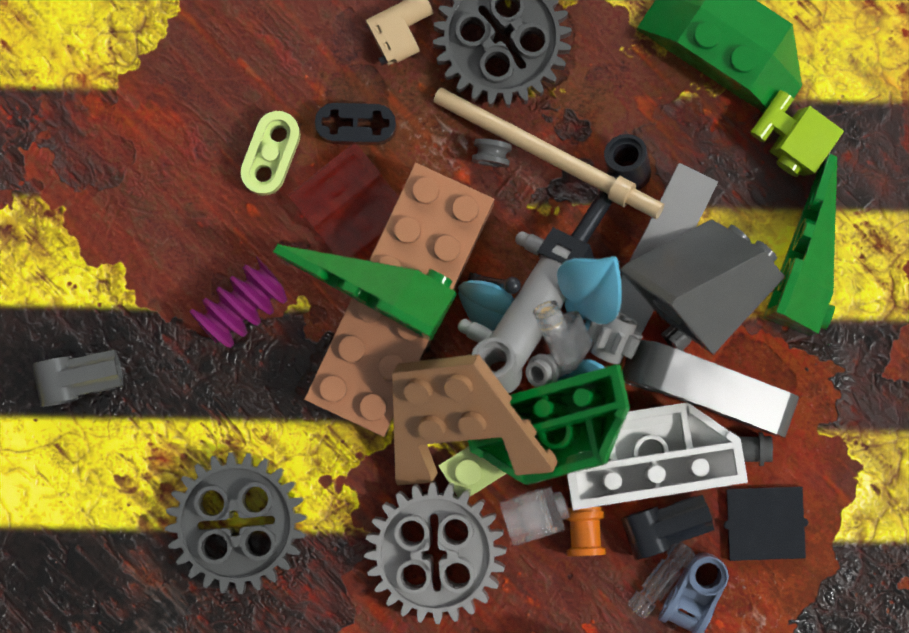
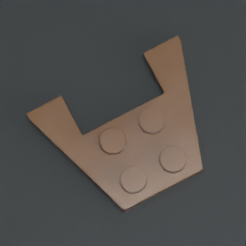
[392,354,557,486]

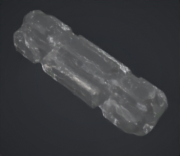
[628,542,695,619]

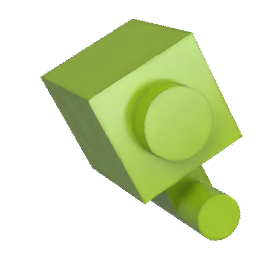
[750,90,844,177]

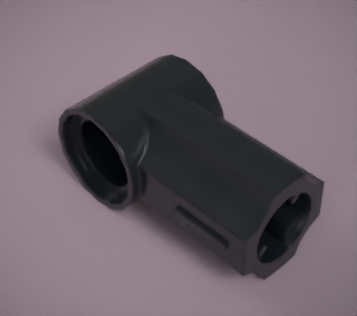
[621,495,715,560]

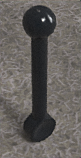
[467,272,521,294]

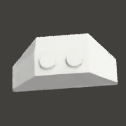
[567,402,748,510]

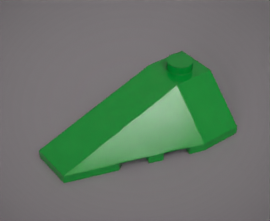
[763,153,837,336]
[273,244,456,341]

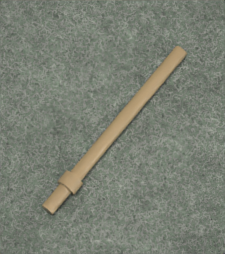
[434,87,665,219]

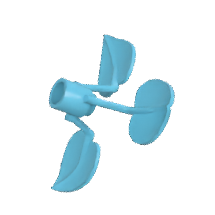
[457,257,622,381]

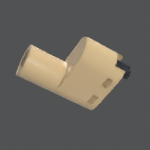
[366,0,434,66]

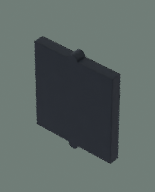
[723,487,809,561]

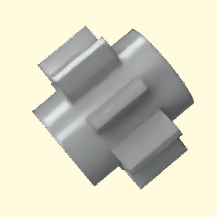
[585,312,643,364]

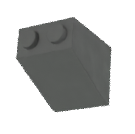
[620,219,785,355]

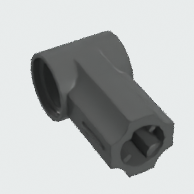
[32,350,124,407]

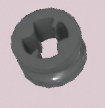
[472,139,512,168]

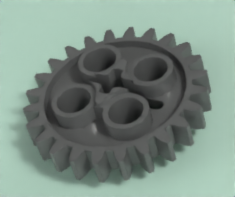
[433,0,572,108]
[165,452,308,594]

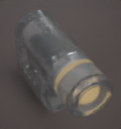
[533,301,593,371]

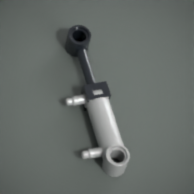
[458,134,652,393]

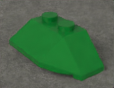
[636,0,802,113]
[468,364,630,485]

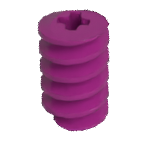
[189,256,288,348]

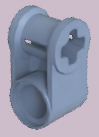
[658,552,729,633]

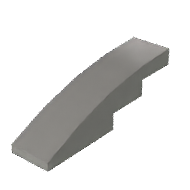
[619,163,718,335]

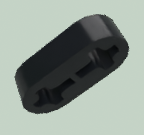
[315,103,397,145]

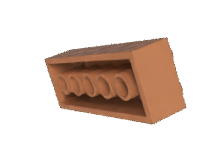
[304,162,495,437]

